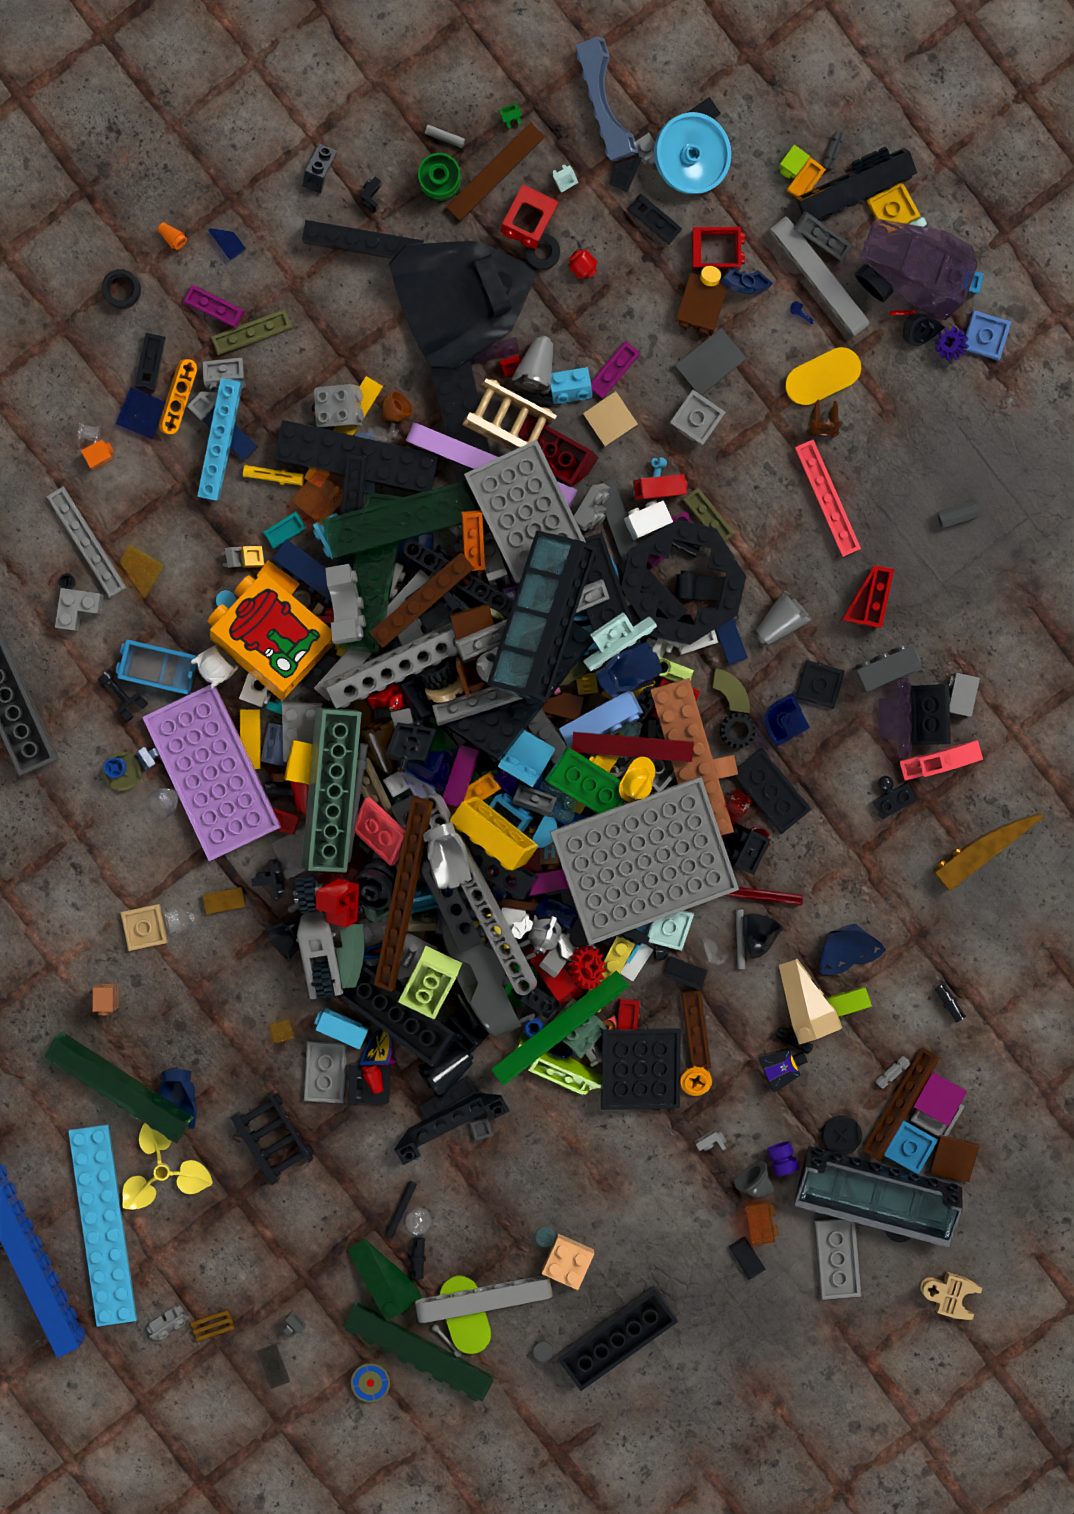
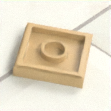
[583,391,638,447]
[120,904,168,951]

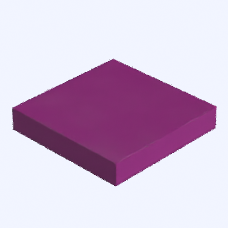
[913,1072,967,1126]

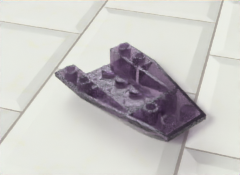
[861,218,978,320]

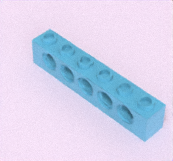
[198,377,243,501]

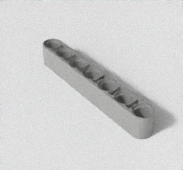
[769,216,870,337]
[415,1275,553,1323]

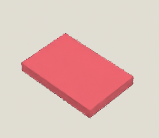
[355,797,405,866]

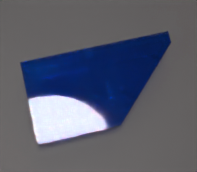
[208,228,246,261]

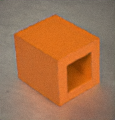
[81,439,114,470]

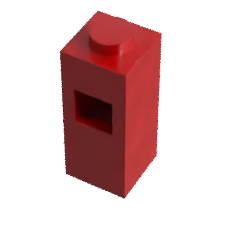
[633,474,688,501]

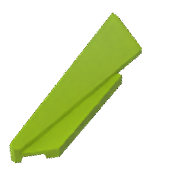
[514,1031,601,1095]

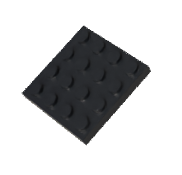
[601,1028,681,1110]

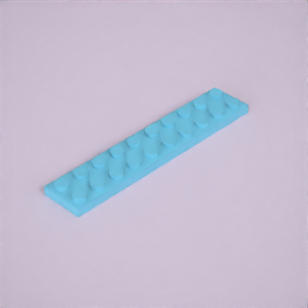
[69,1124,137,1327]

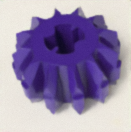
[935,327,969,361]

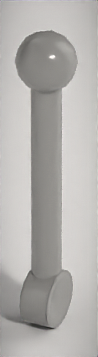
[432,1324,462,1357]

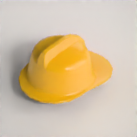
[619,757,655,802]

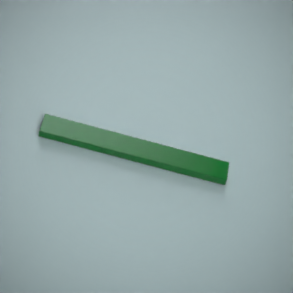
[491,970,630,1086]

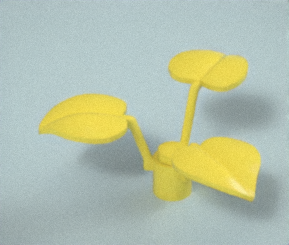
[122,1118,212,1209]

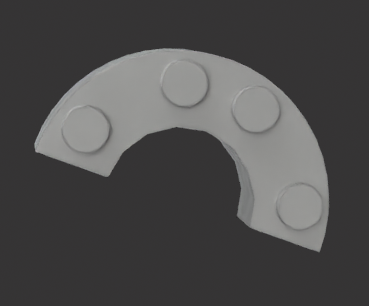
[325,564,366,644]

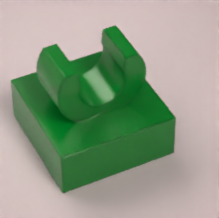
[498,103,522,129]

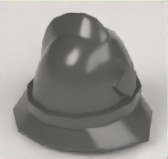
[734,1160,774,1198]

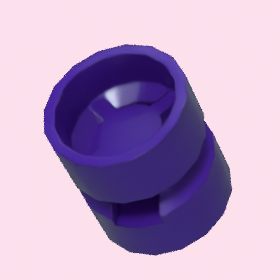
[766,1141,799,1176]

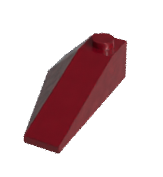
[519,415,599,486]

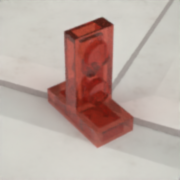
[721,788,752,839]

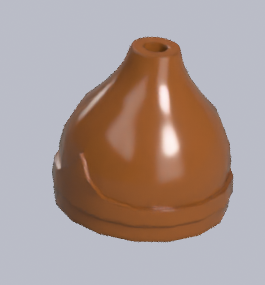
[381,391,413,422]

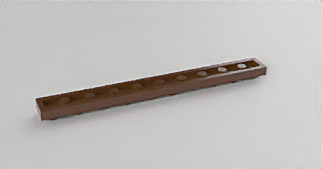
[374,796,433,992]

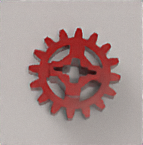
[568,946,606,989]

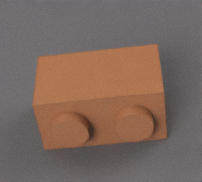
[93,984,119,1015]

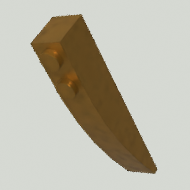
[933,814,1044,891]

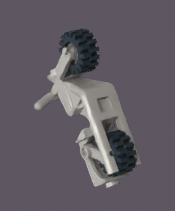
[288,876,343,999]

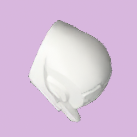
[191,645,239,688]

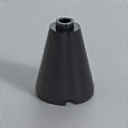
[417,1048,474,1100]

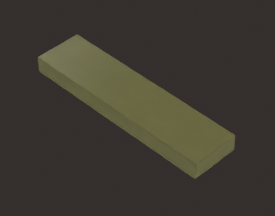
[211,309,293,356]

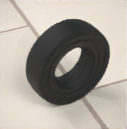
[525,233,560,270]

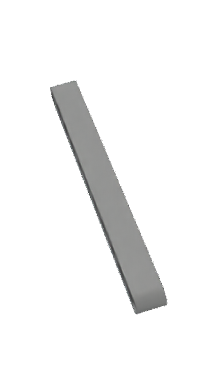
[424,793,537,995]

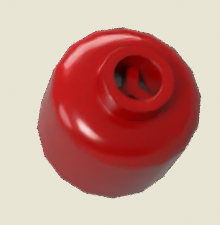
[568,249,597,279]

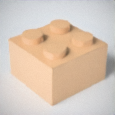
[542,1234,594,1290]

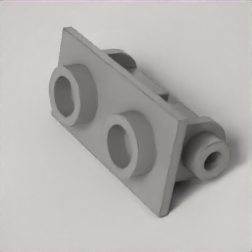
[147,1305,189,1340]

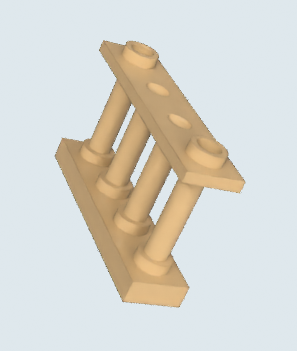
[462,378,556,451]

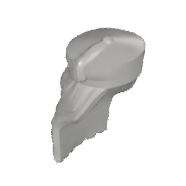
[423,822,472,889]

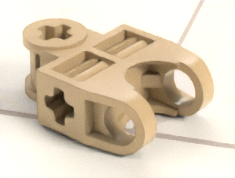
[920,1271,983,1320]

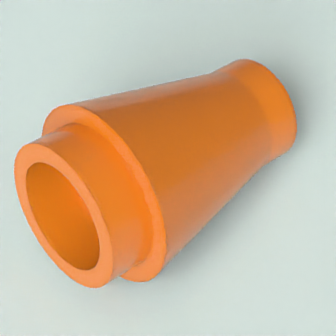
[157,222,187,250]

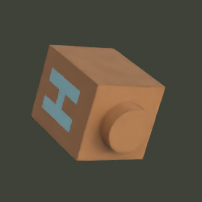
[540,841,562,871]

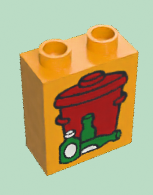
[207,571,334,701]

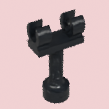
[97,669,148,722]

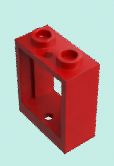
[692,227,745,271]

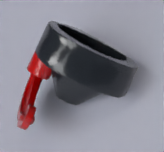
[889,310,945,346]

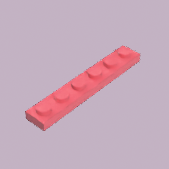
[795,439,861,557]

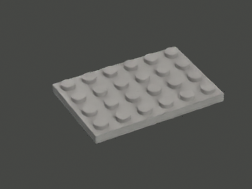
[464,439,586,583]

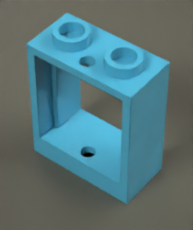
[314,1008,370,1049]

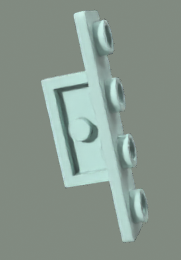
[583,613,657,671]

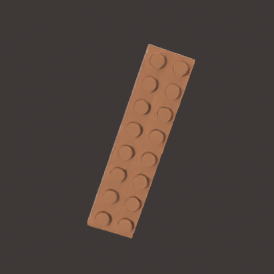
[651,678,734,835]

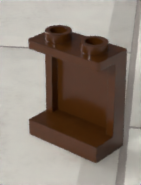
[675,273,728,335]

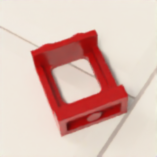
[500,184,558,249]

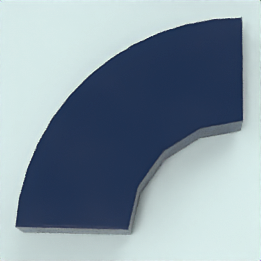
[721,268,773,295]

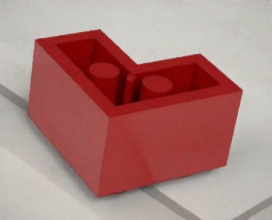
[315,878,359,928]

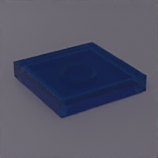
[116,387,165,440]

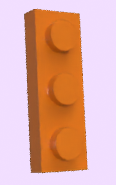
[461,510,485,571]

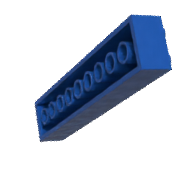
[0,1164,86,1358]

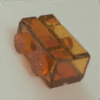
[745,1200,778,1246]

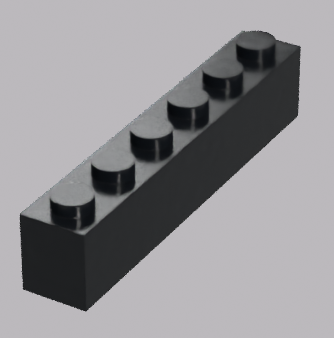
[795,148,917,221]
[302,220,424,259]

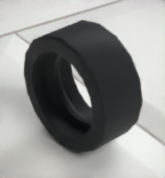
[102,269,141,309]

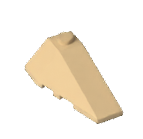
[779,959,842,1044]

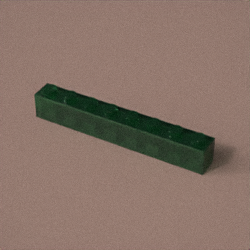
[44,1032,194,1144]
[343,1301,494,1402]

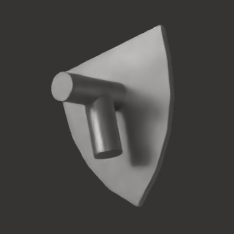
[397,932,437,980]

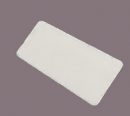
[620,944,653,981]

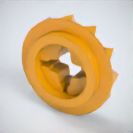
[680,1066,712,1096]

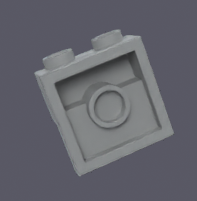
[574,484,610,531]

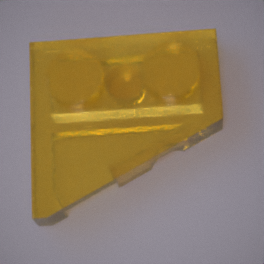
[120,545,165,598]

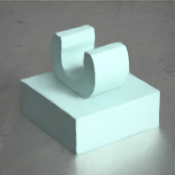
[553,165,578,193]

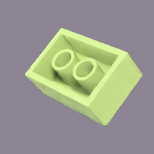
[398,946,462,1019]

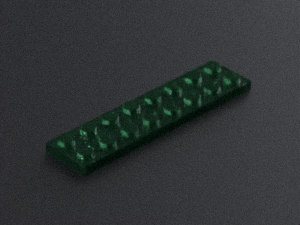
[322,480,485,560]
[339,492,408,654]

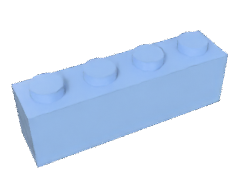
[559,691,643,749]

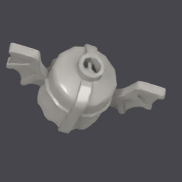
[511,915,575,961]

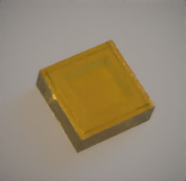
[270,1018,295,1043]

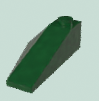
[348,1239,422,1321]

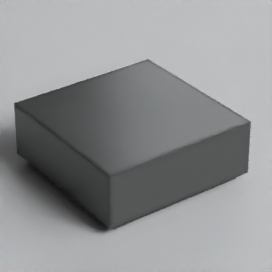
[469,1116,494,1141]

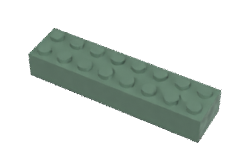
[302,707,362,872]

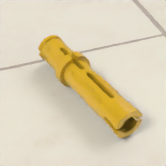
[243,465,304,486]

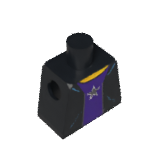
[757,1048,808,1092]

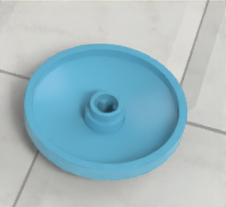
[654,112,731,194]

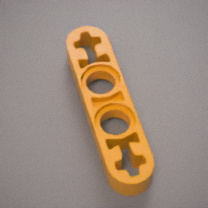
[159,359,197,434]

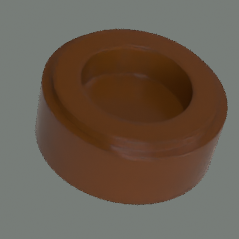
[271,771,289,782]

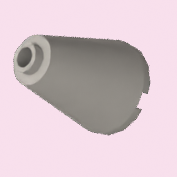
[511,336,553,394]
[756,590,811,644]

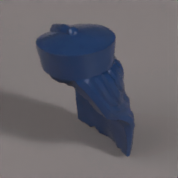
[596,642,662,698]
[158,1067,197,1130]

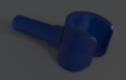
[790,301,815,324]

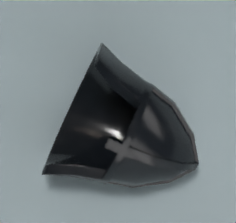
[743,913,783,959]
[265,919,300,962]

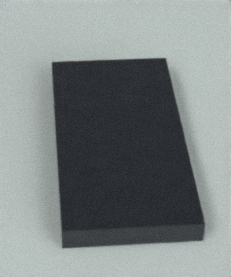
[733,748,812,834]

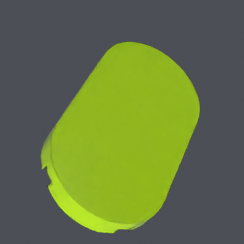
[440,1275,491,1354]

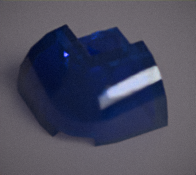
[764,693,810,747]

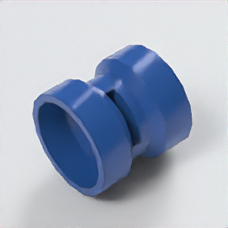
[104,758,127,778]

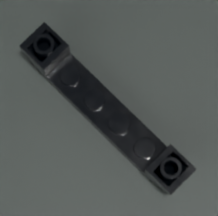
[394,1093,510,1165]

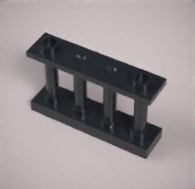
[230,1090,315,1185]

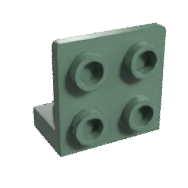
[551,999,607,1058]

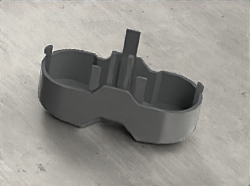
[438,895,536,1037]

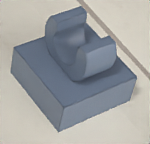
[135,747,159,771]

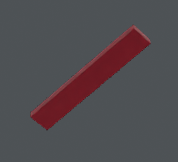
[572,731,694,762]

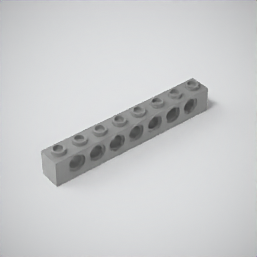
[323,623,459,709]

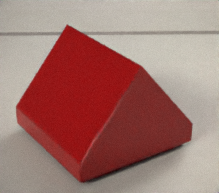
[499,355,521,378]

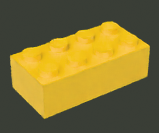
[449,796,539,870]

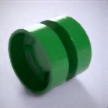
[418,153,461,202]

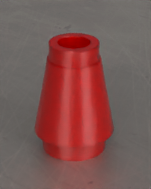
[362,1065,384,1094]

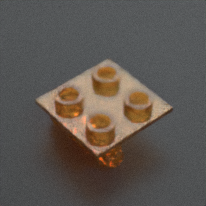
[291,470,343,526]

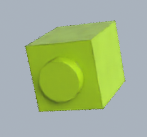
[778,145,810,179]

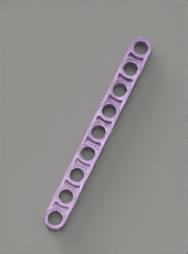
[406,422,578,508]

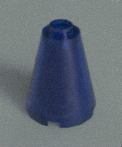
[396,750,454,791]

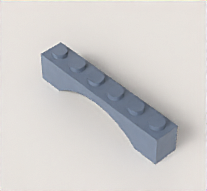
[576,36,638,162]

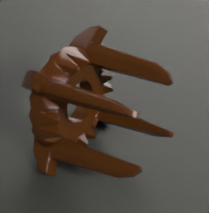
[807,399,843,438]

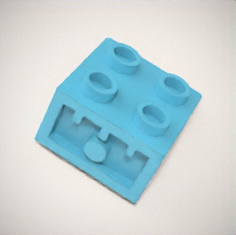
[498,730,555,787]

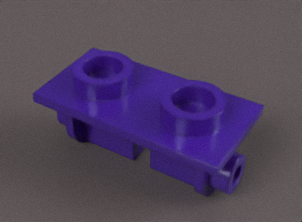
[493,768,526,798]

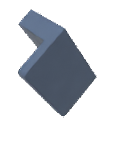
[260,722,287,766]

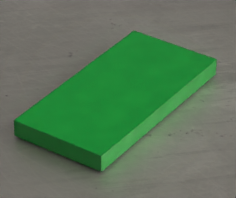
[545,746,625,813]

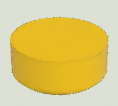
[700,266,721,286]

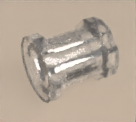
[78,423,101,443]

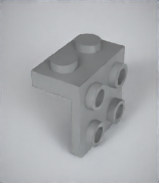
[314,384,364,427]

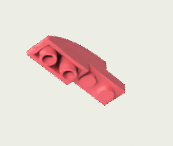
[900,740,983,780]

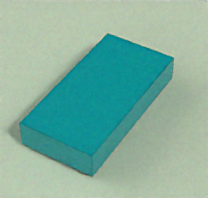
[263,511,307,549]

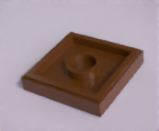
[449,604,494,652]
[930,1135,980,1182]

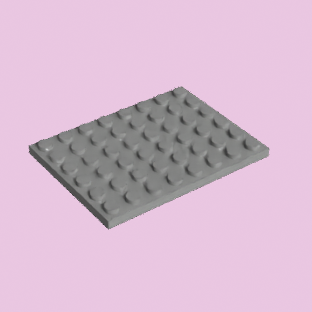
[549,776,739,945]

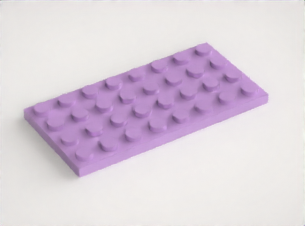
[142,684,281,861]

